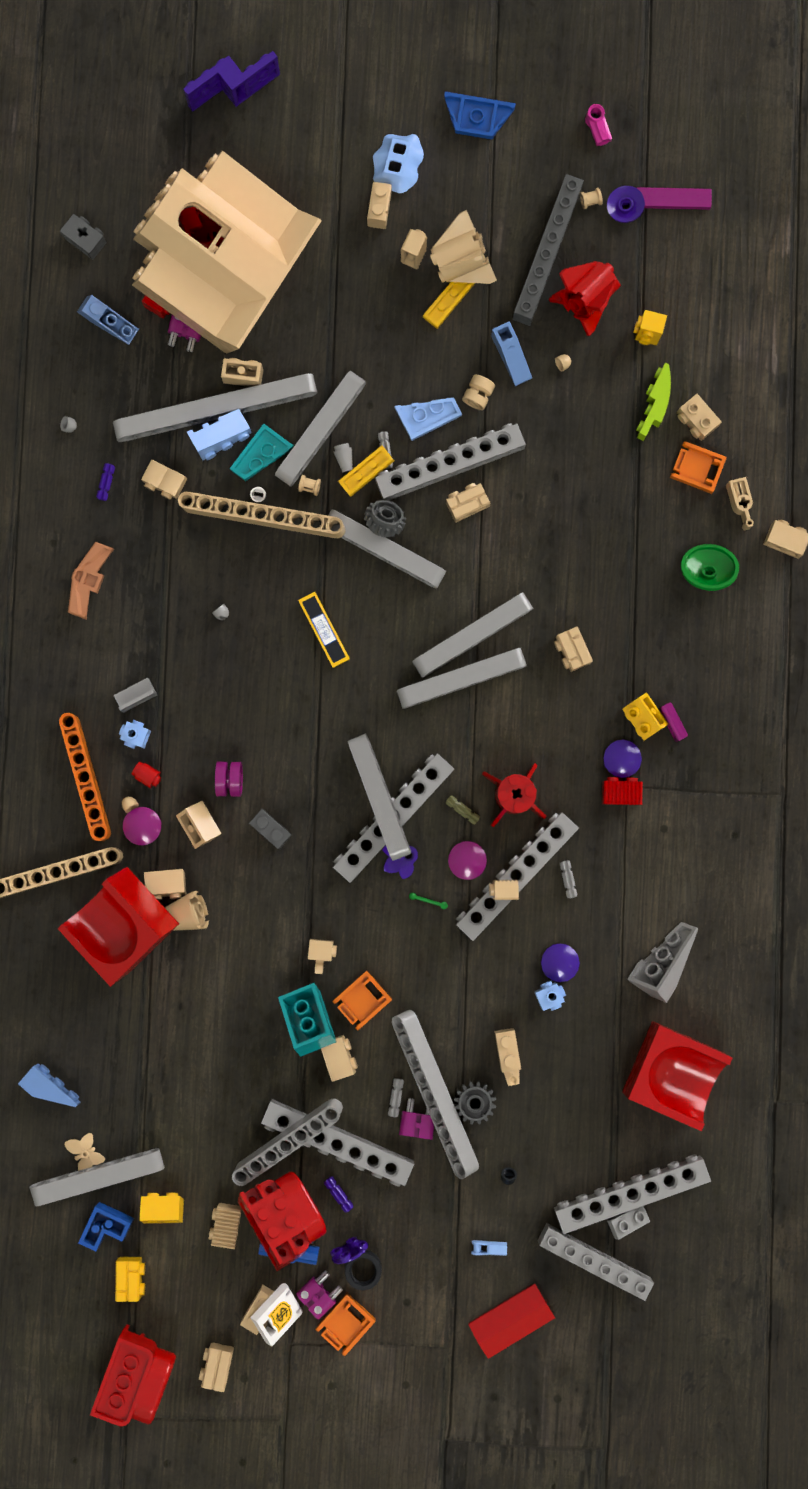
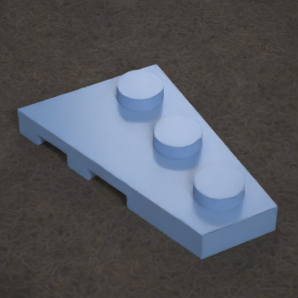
[394,397,462,441]

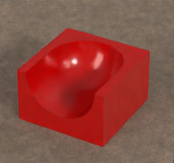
[58,867,179,987]
[622,1021,732,1131]

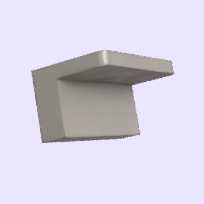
[114,678,157,713]

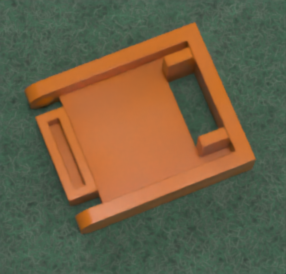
[670,442,727,494]
[332,970,392,1031]
[315,1292,376,1356]

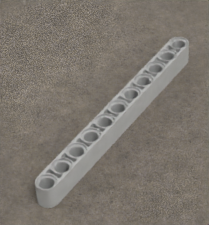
[113,374,317,442]

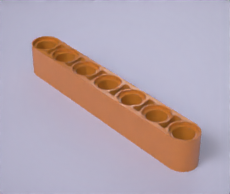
[59,713,111,841]

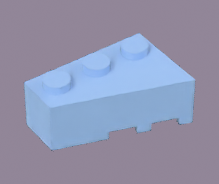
[187,409,252,460]

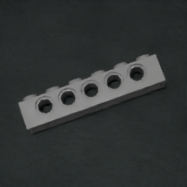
[538,1223,654,1301]

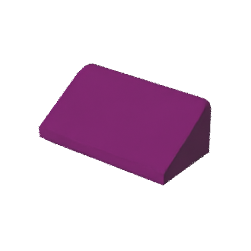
[658,703,688,742]

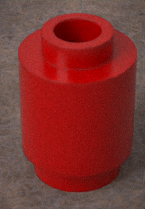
[132,762,162,788]

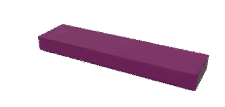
[637,187,712,210]

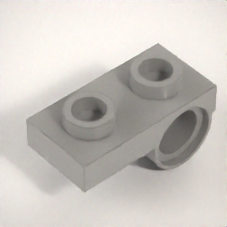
[606,1206,650,1240]

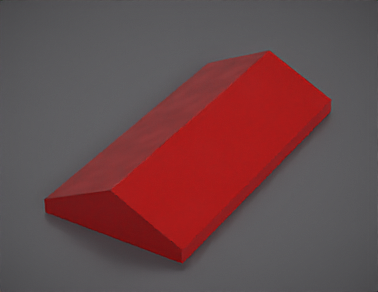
[468,1283,555,1359]

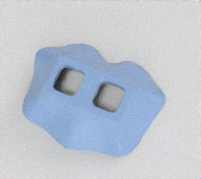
[373,134,424,193]

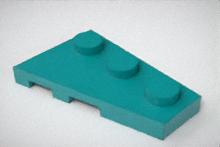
[230,424,294,481]

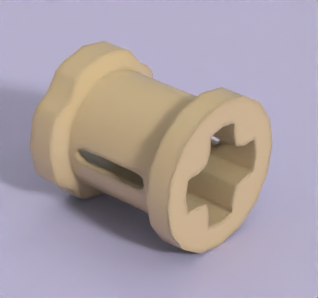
[580,188,603,209]
[298,475,321,496]

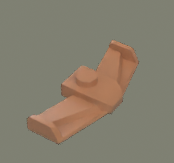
[68,542,114,620]

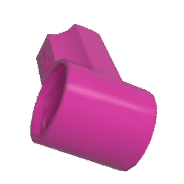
[585,104,612,146]

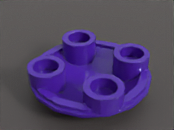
[603,740,642,778]
[541,943,580,982]
[330,1237,368,1264]

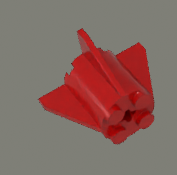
[549,261,621,336]
[482,763,546,828]

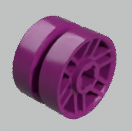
[215,761,243,797]

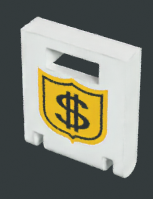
[250,1283,303,1346]

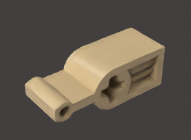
[726,477,754,531]

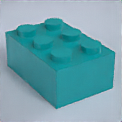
[278,983,337,1057]

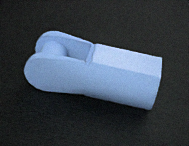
[471,1240,507,1256]

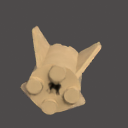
[430,210,497,284]

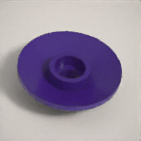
[607,186,645,223]

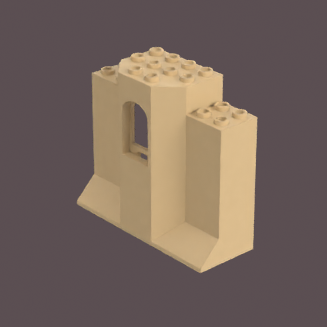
[132,151,322,354]

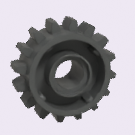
[364,500,406,537]
[454,1081,496,1124]

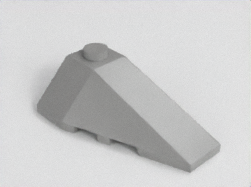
[627,922,698,1003]

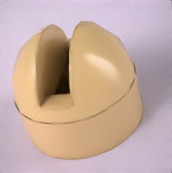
[555,354,571,371]
[122,796,139,813]

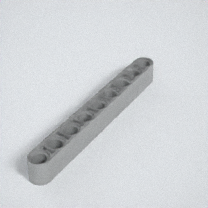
[392,1010,479,1179]

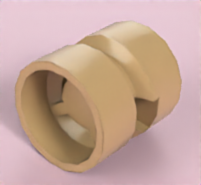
[462,374,495,410]

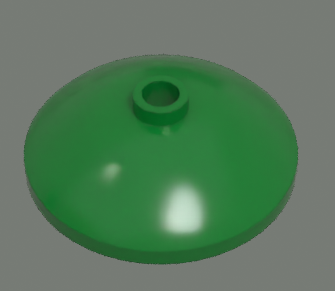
[681,544,739,591]

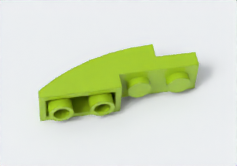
[636,363,671,441]

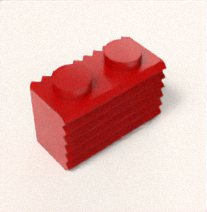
[602,777,643,805]

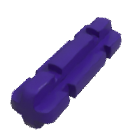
[96,463,115,501]
[324,1176,353,1213]

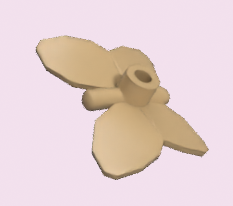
[64,1133,105,1171]

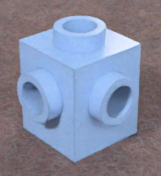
[119,720,151,749]
[534,981,566,1011]

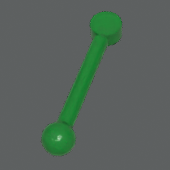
[409,892,448,909]

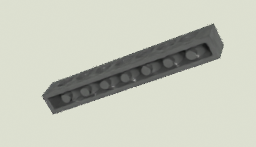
[513,174,584,326]

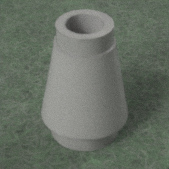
[334,443,353,473]

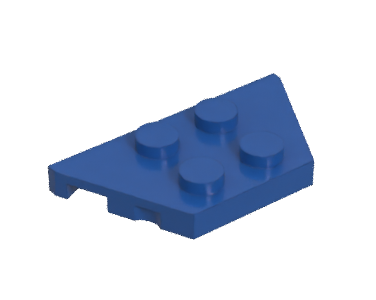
[444,92,516,140]

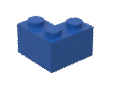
[78,1202,134,1251]

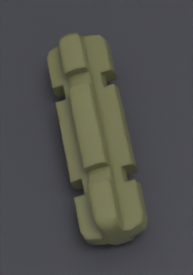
[446,795,480,825]

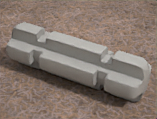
[378,432,393,469]
[560,860,577,898]
[388,1078,404,1117]

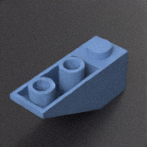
[77,295,139,345]
[491,321,532,386]
[18,1064,81,1107]

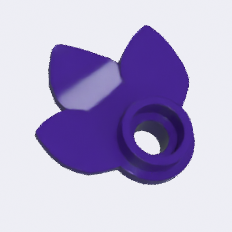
[382,846,418,879]

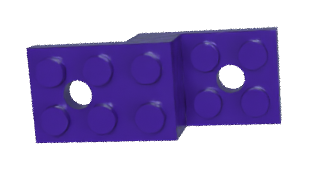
[184,51,280,112]

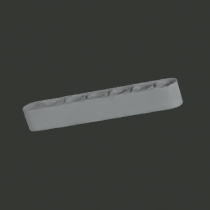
[275,371,366,487]
[328,509,446,589]
[412,593,534,678]
[397,648,527,709]
[348,733,411,861]
[232,1099,343,1186]
[30,1148,165,1206]

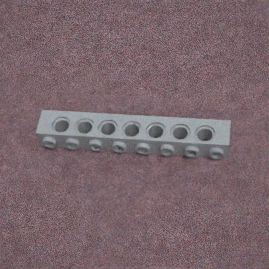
[375,423,526,501]
[333,753,454,883]
[456,812,579,941]
[261,1099,414,1187]
[554,1155,711,1234]

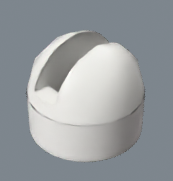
[250,487,266,502]

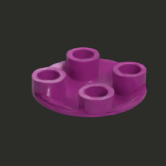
[123,807,162,845]
[448,841,487,880]

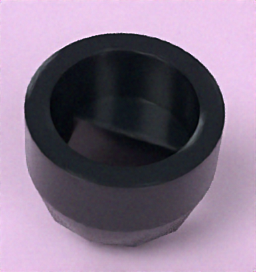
[501,1167,517,1185]

